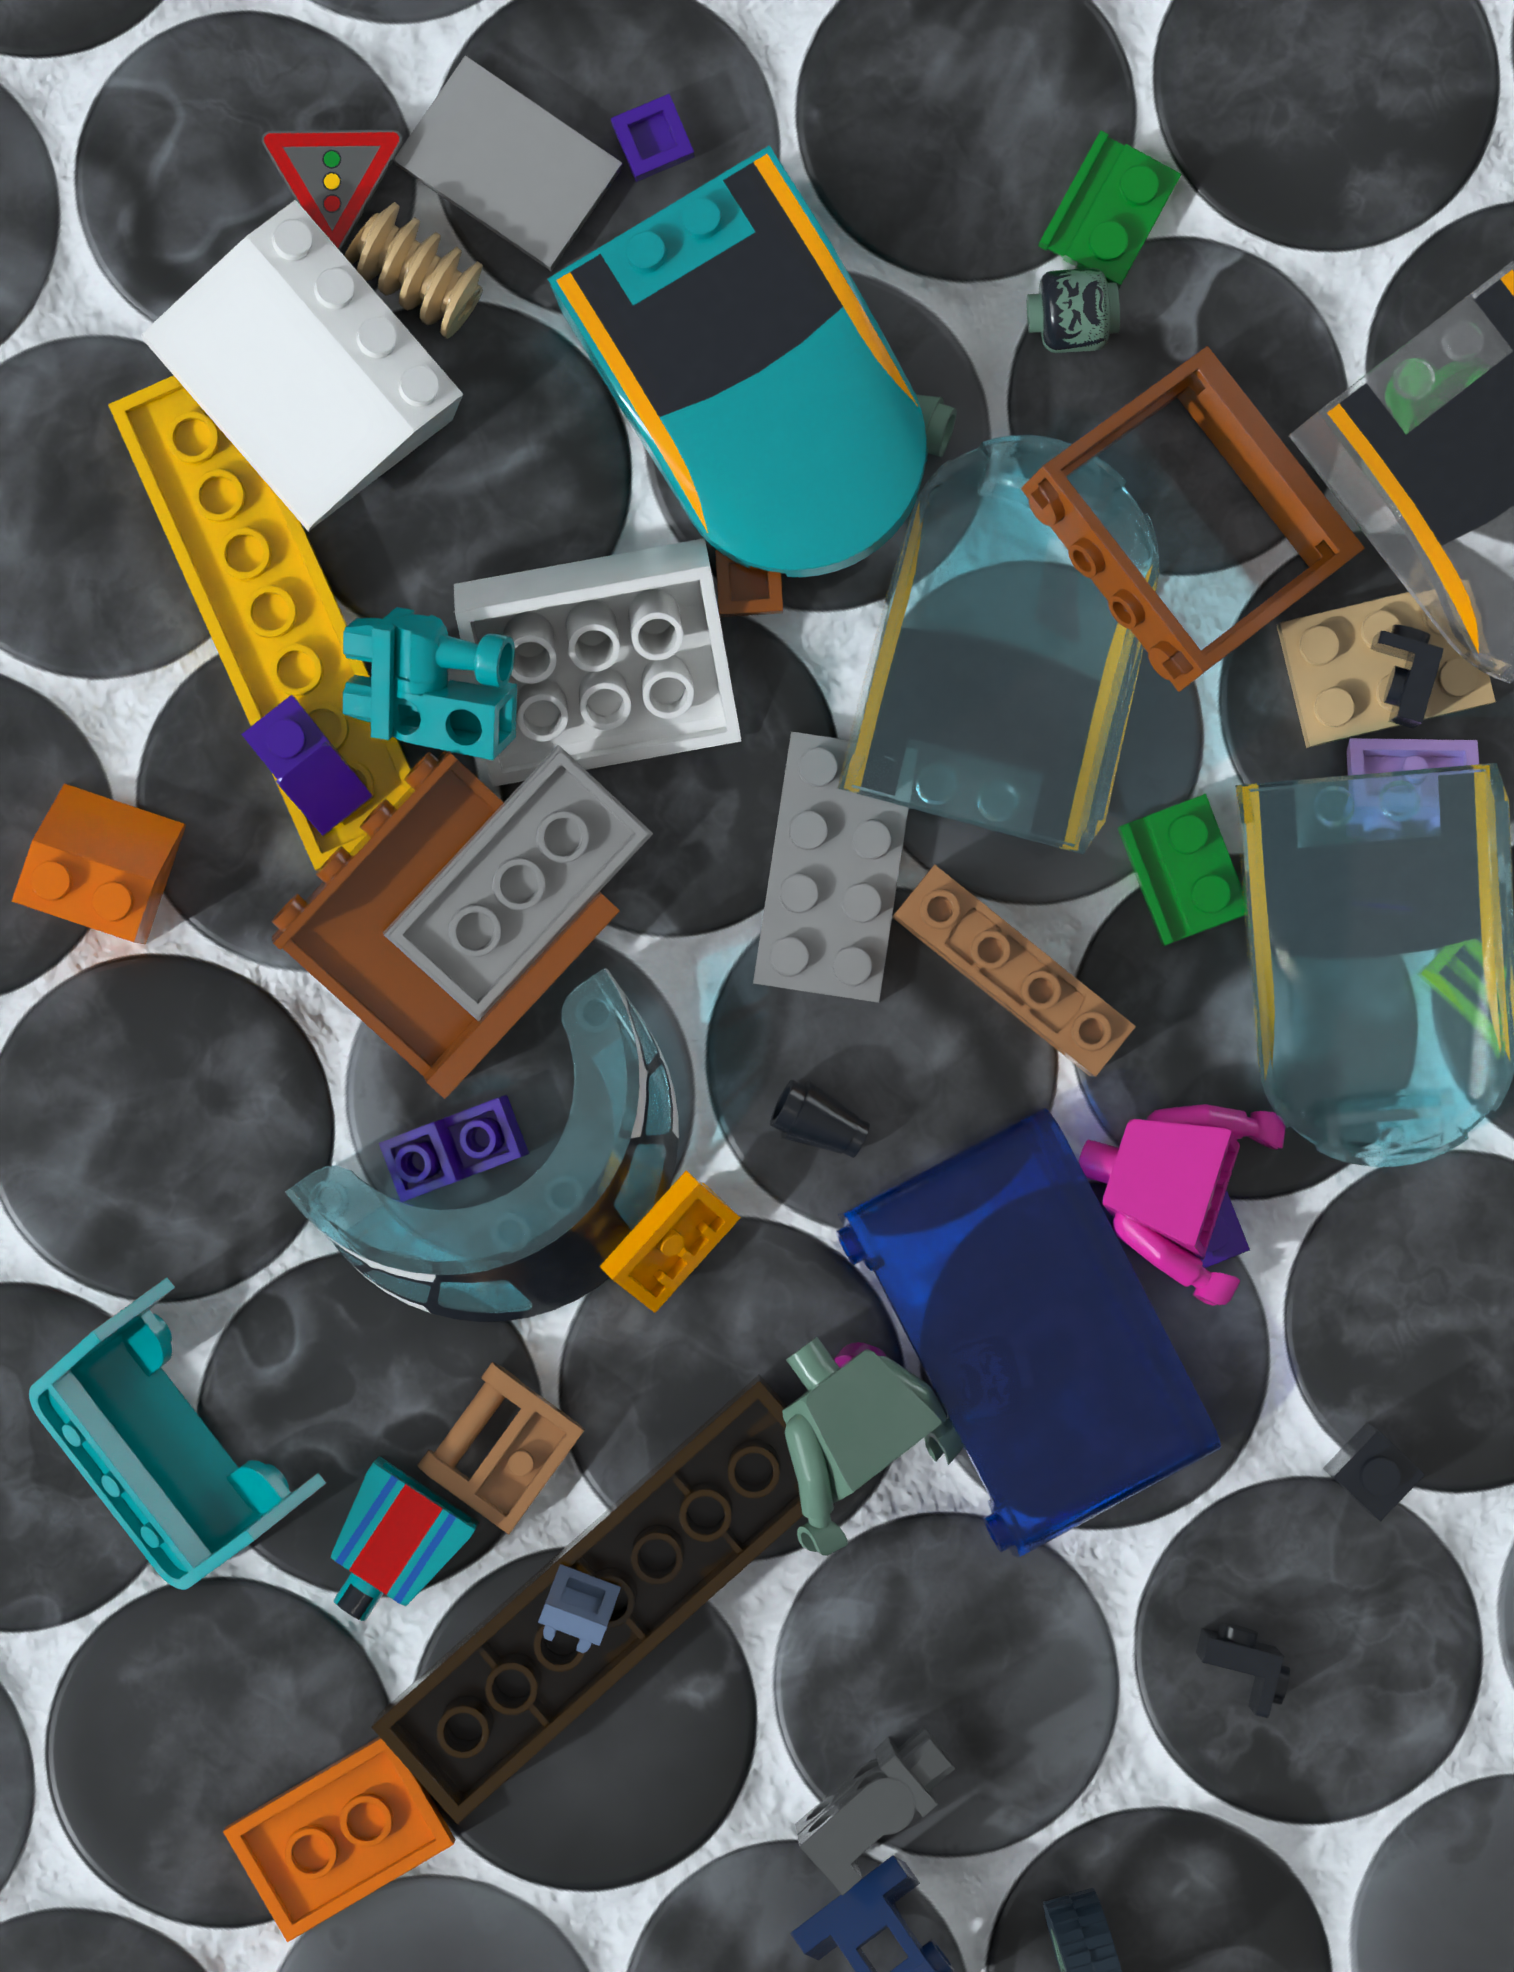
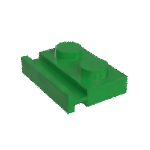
[1038,130,1181,290]
[1118,794,1251,946]

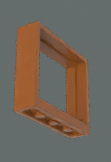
[1020,346,1365,692]

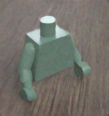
[782,1337,967,1556]

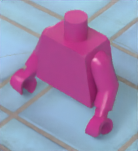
[1078,1104,1286,1306]

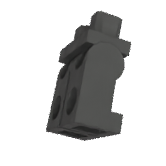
[795,1726,955,1896]

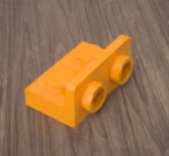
[599,1171,741,1313]

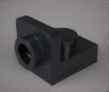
[1370,625,1444,729]

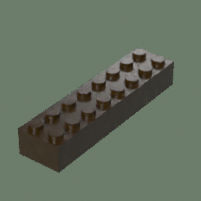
[371,1374,803,1824]

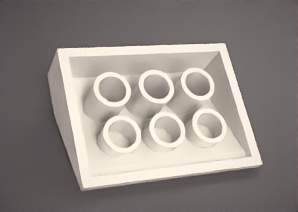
[141,200,463,532]
[454,538,742,787]

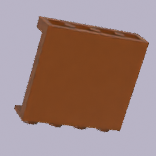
[272,751,620,1099]

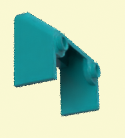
[29,1278,326,1590]

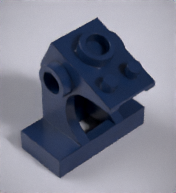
[790,1855,955,1972]

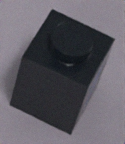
[1323,1423,1425,1522]

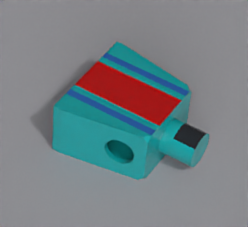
[331,1456,480,1621]

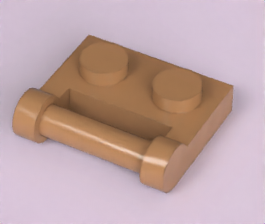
[417,1362,585,1534]

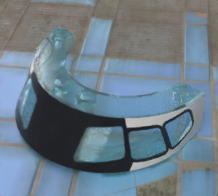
[285,968,679,1322]

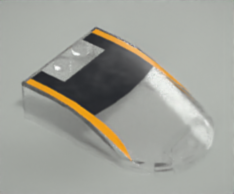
[1289,261,1514,684]

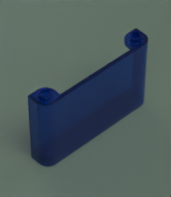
[836,1108,1221,1558]

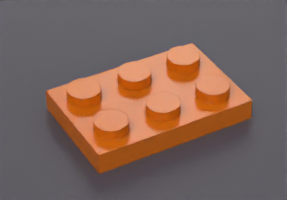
[223,1737,456,1942]

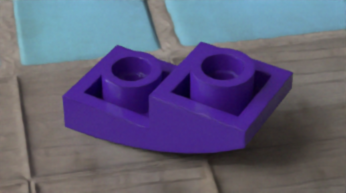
[379,1095,529,1202]

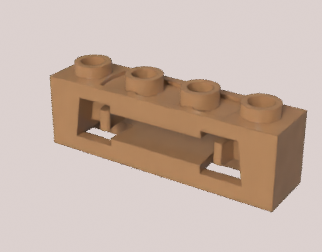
[892,865,1136,1077]

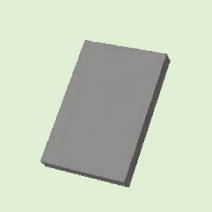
[393,55,623,272]

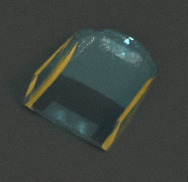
[837,435,1159,854]
[1235,763,1514,1167]

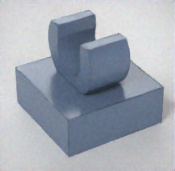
[538,1564,621,1653]

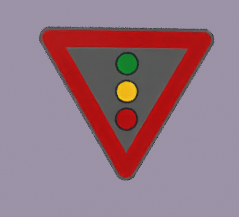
[262,130,403,252]

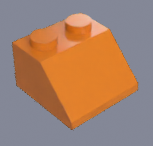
[12,783,186,944]

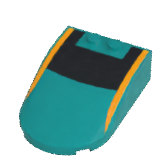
[548,145,928,577]

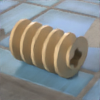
[344,202,483,339]

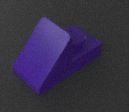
[241,695,374,836]

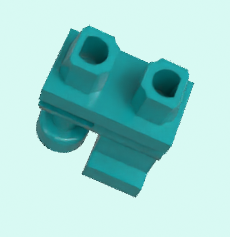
[343,607,517,760]

